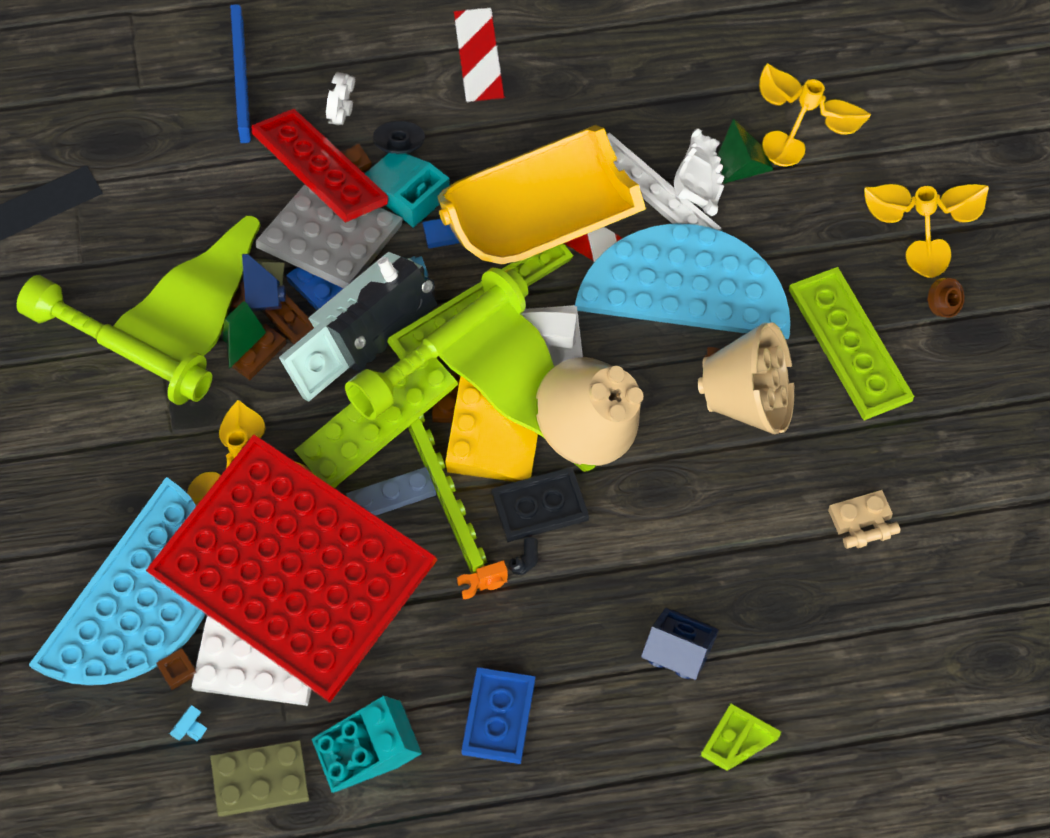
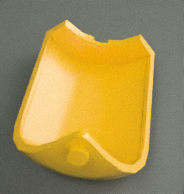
[437,125,646,264]

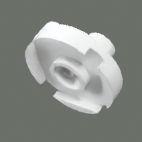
[326,72,355,125]

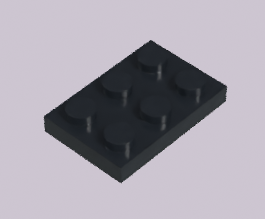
[491,467,589,542]

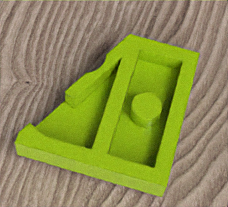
[701,704,781,771]

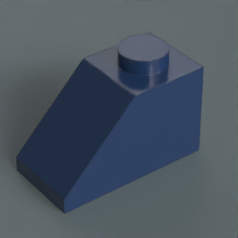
[242,254,286,311]

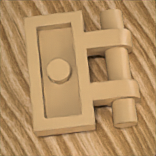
[828,490,900,549]

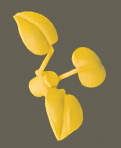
[759,64,871,166]
[865,184,988,278]
[187,400,313,506]

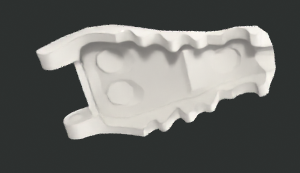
[674,128,724,217]

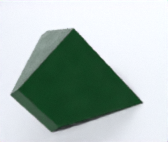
[718,119,773,184]
[222,301,266,369]

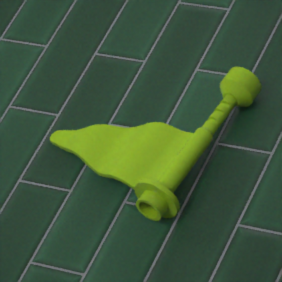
[17,216,261,405]
[345,268,595,472]

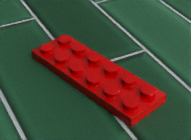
[252,109,389,223]

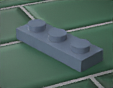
[346,467,436,516]

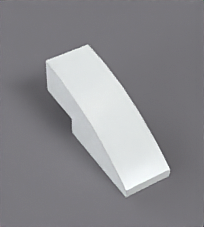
[521,312,577,349]

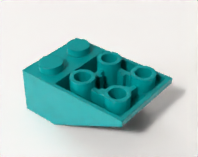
[365,153,449,228]
[312,696,422,793]

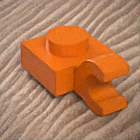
[457,560,507,599]

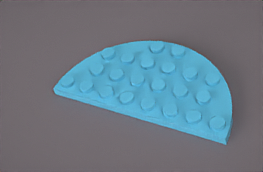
[575,224,790,339]
[29,477,205,685]

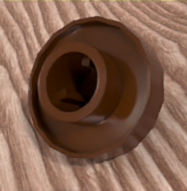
[928,278,965,318]

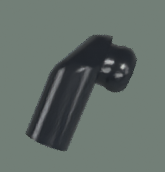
[509,538,538,575]

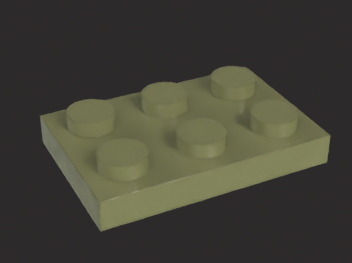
[211,740,309,817]

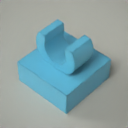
[169,705,207,741]

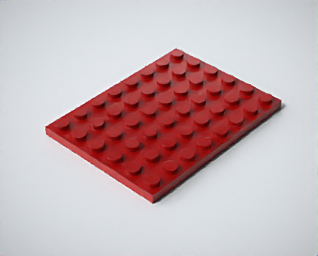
[146,434,437,703]

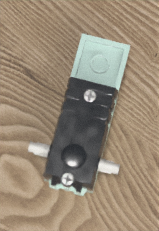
[279,252,438,402]

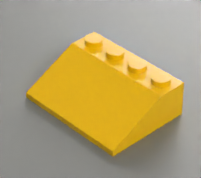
[445,376,538,482]

